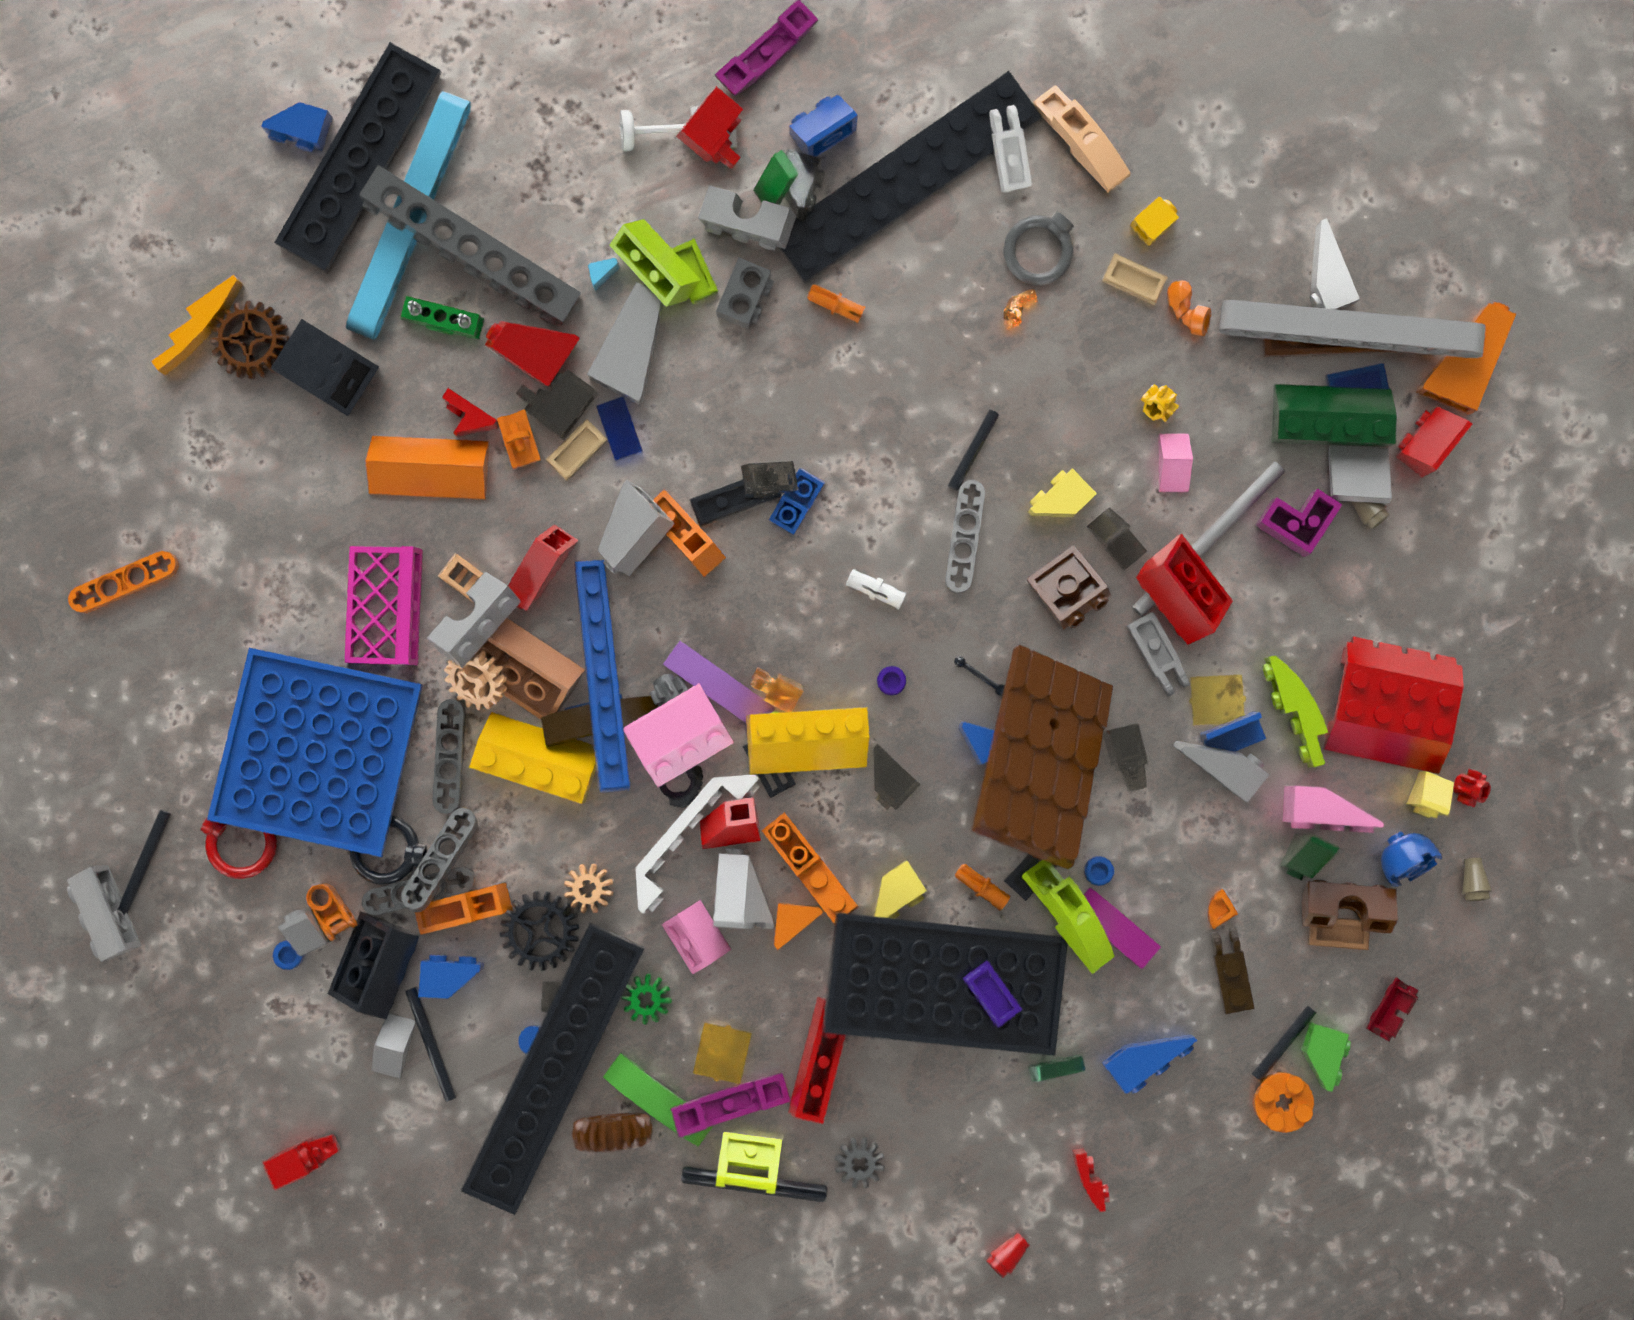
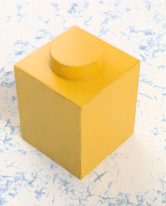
[1130,196,1179,247]

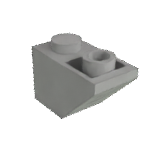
[278,908,332,956]

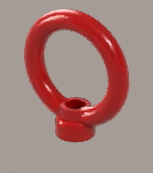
[200,818,277,879]

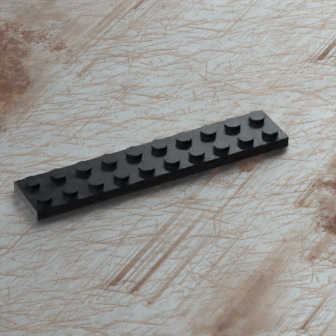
[780,71,1042,284]
[461,922,644,1215]

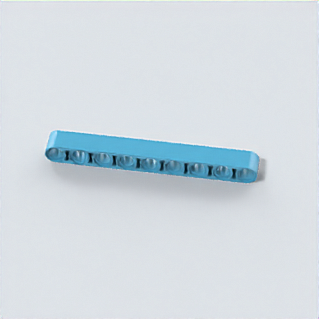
[346,91,471,340]

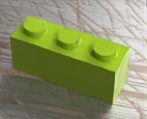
[609,219,701,307]

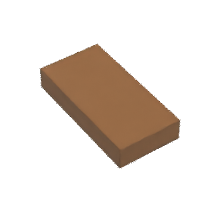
[1308,918,1370,950]

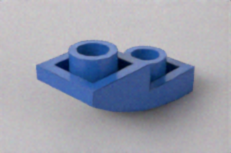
[769,468,825,535]

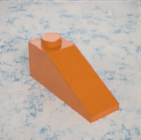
[653,489,726,577]

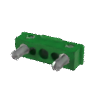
[400,296,485,340]

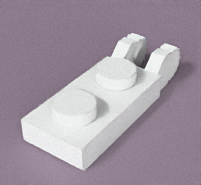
[989,105,1032,193]

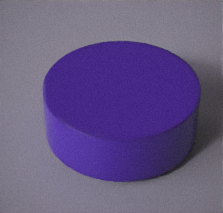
[877,666,906,696]

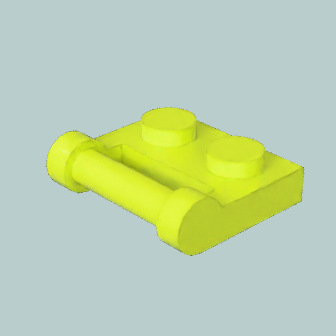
[716,1132,782,1194]

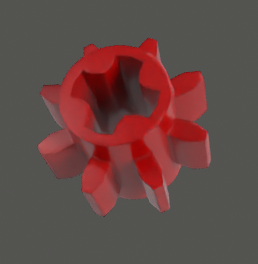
[1453,769,1491,808]

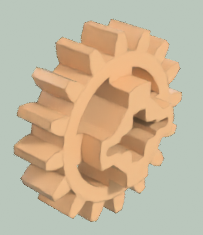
[444,650,507,710]

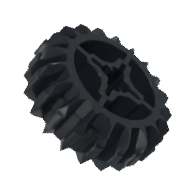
[500,891,580,971]

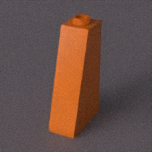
[1416,302,1516,415]

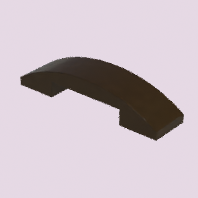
[541,696,659,747]

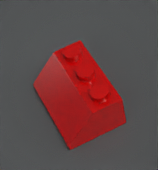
[1136,534,1233,645]

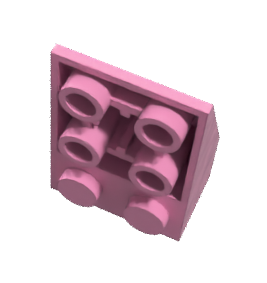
[1283,786,1384,833]

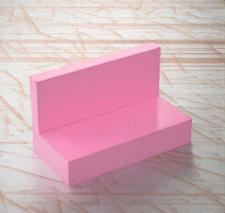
[661,900,731,974]

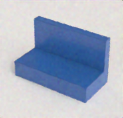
[1199,711,1266,752]

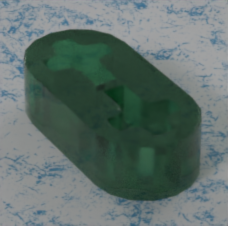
[1028,1055,1086,1082]

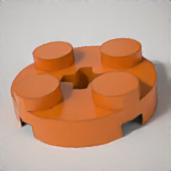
[1253,1072,1314,1133]

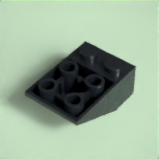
[271,319,379,416]

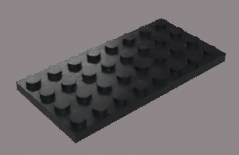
[822,912,1068,1056]

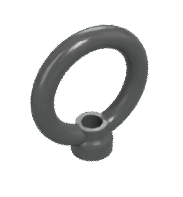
[1004,211,1074,285]

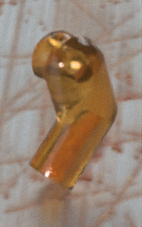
[1003,288,1038,327]

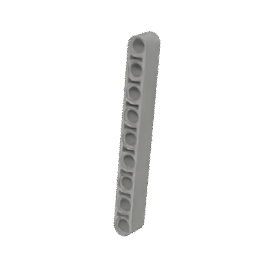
[1219,300,1486,358]

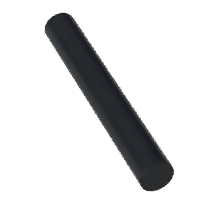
[948,409,999,491]
[1252,1005,1316,1081]

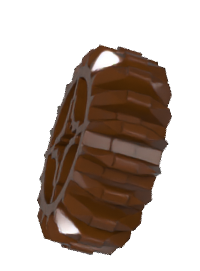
[210,301,290,380]
[572,1112,653,1153]

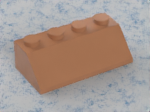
[476,618,585,719]

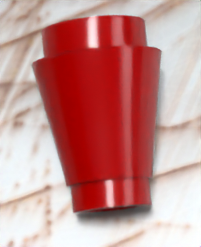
[986,1233,1030,1278]

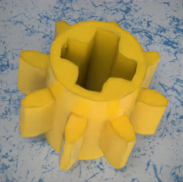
[1141,384,1179,422]

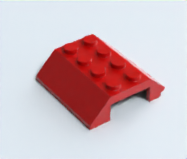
[1323,636,1464,774]

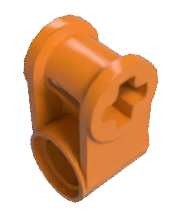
[306,883,357,941]

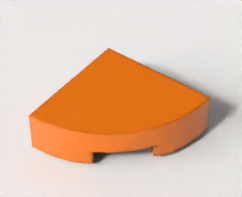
[1207,888,1238,929]

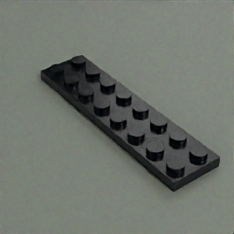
[274,42,442,273]

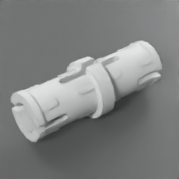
[846,568,907,610]

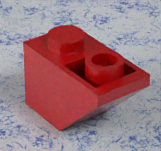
[700,797,761,849]

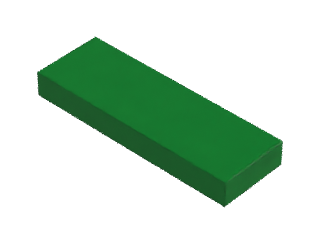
[753,150,798,205]

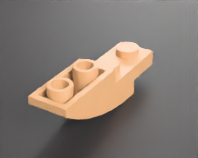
[1033,85,1130,192]

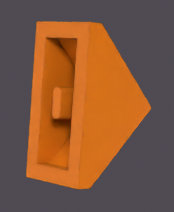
[774,902,824,950]

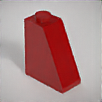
[485,321,580,386]
[508,524,578,611]

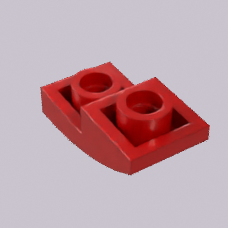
[1072,1149,1110,1212]

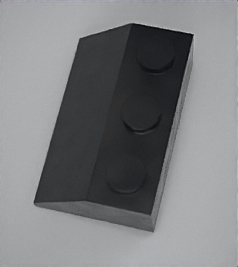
[327,911,419,1020]

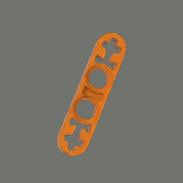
[68,551,179,613]

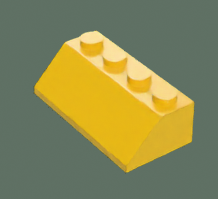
[746,707,869,775]
[469,712,597,804]

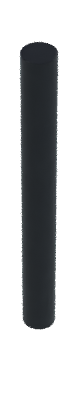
[117,809,171,915]
[405,987,456,1102]

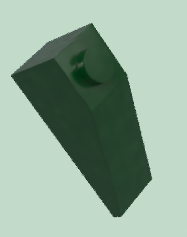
[1280,833,1339,881]

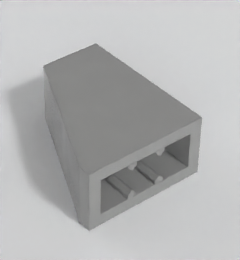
[598,480,675,576]

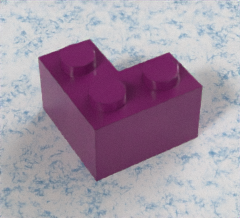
[1255,489,1343,557]

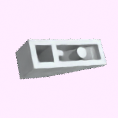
[1173,741,1269,803]

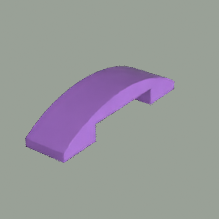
[663,641,775,723]

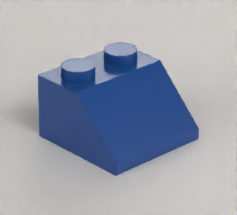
[789,95,858,162]

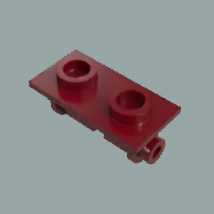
[1366,977,1419,1042]

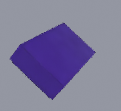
[963,961,1022,1028]

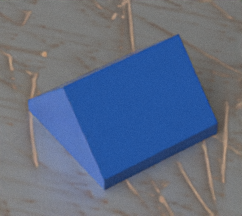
[958,722,994,765]

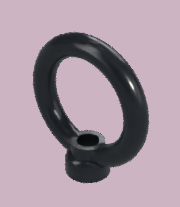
[349,815,428,885]

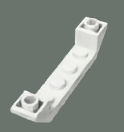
[636,774,760,913]

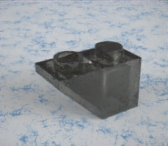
[785,149,825,222]

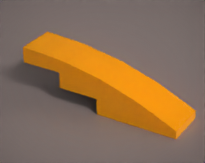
[151,274,243,375]

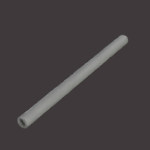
[1132,462,1285,617]

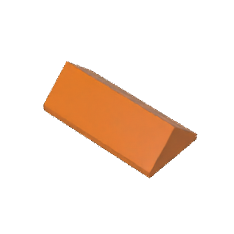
[365,436,489,500]

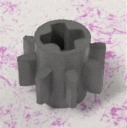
[649,673,688,707]

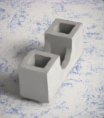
[698,185,796,250]
[427,571,521,668]

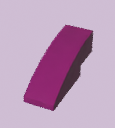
[1083,887,1161,969]

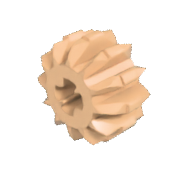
[564,864,614,913]

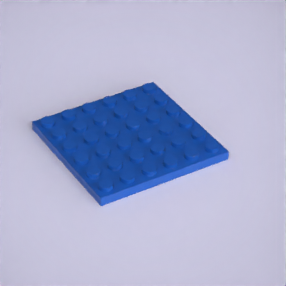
[207,648,423,857]

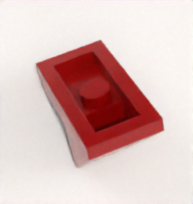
[442,388,499,437]

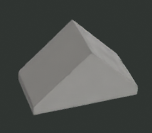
[372,1013,416,1078]

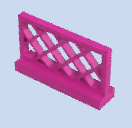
[344,546,423,666]

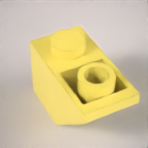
[1028,468,1097,517]
[1406,771,1454,819]
[874,860,927,918]

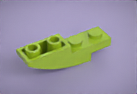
[1262,655,1328,768]
[1022,860,1115,974]

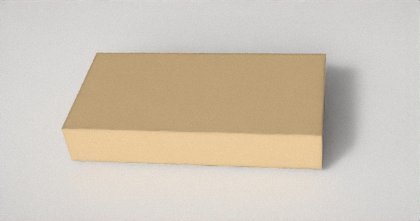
[1102,253,1168,305]
[546,419,608,481]

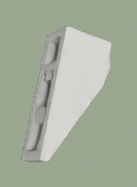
[1310,218,1360,310]

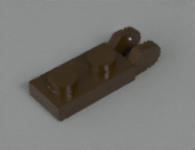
[1211,928,1255,1014]

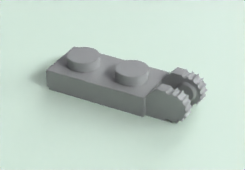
[1127,612,1190,697]

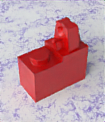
[676,86,743,169]
[262,1134,341,1190]

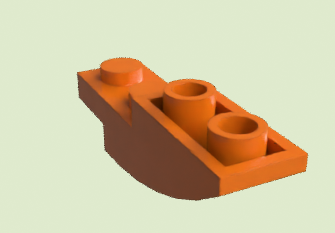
[761,812,859,924]

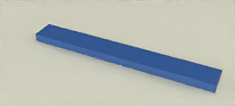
[574,560,630,792]

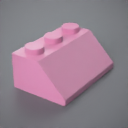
[623,684,734,787]

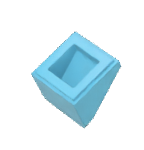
[588,258,620,291]

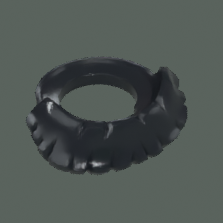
[659,764,703,808]

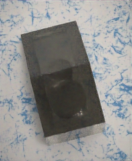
[873,744,921,810]

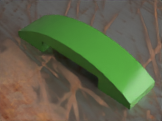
[603,1053,714,1147]

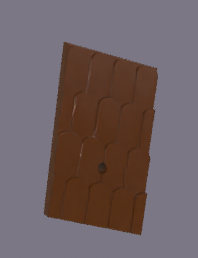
[971,644,1113,870]

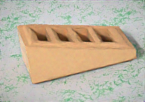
[438,553,483,603]

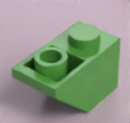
[1301,1022,1351,1092]

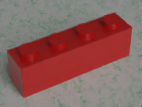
[788,997,846,1124]

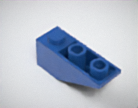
[1101,1034,1197,1094]

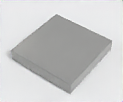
[1328,445,1392,504]

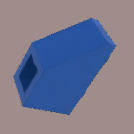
[261,102,333,152]
[419,954,484,999]

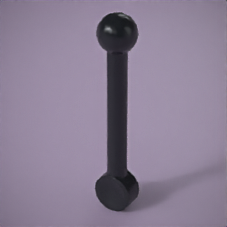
[954,656,1005,696]

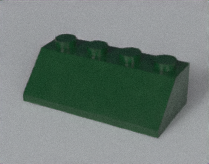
[1272,384,1397,447]

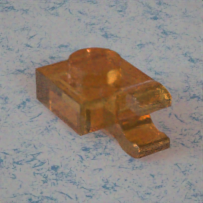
[750,667,805,712]

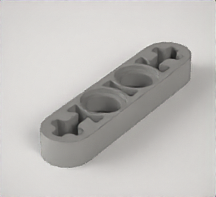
[945,480,985,593]

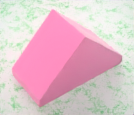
[1159,434,1193,492]

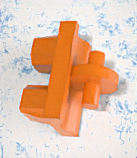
[497,409,541,469]

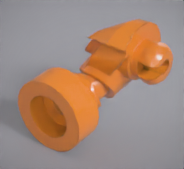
[1167,280,1211,336]

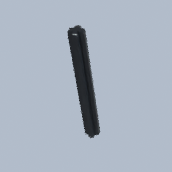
[681,1166,828,1202]

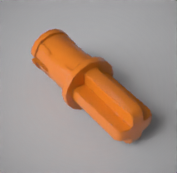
[807,284,865,324]
[955,864,1011,911]

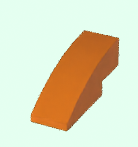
[415,882,513,935]

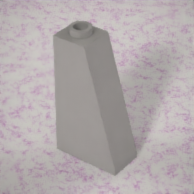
[587,282,663,406]

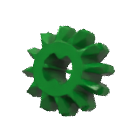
[621,973,672,1025]

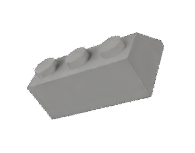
[67,865,142,962]

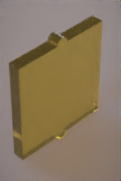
[1189,674,1246,725]
[693,1022,752,1084]

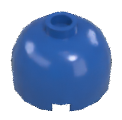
[1381,832,1443,887]

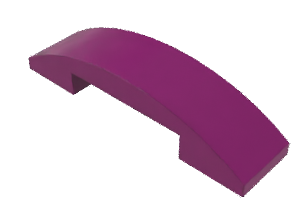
[715,0,819,97]
[670,1073,791,1138]

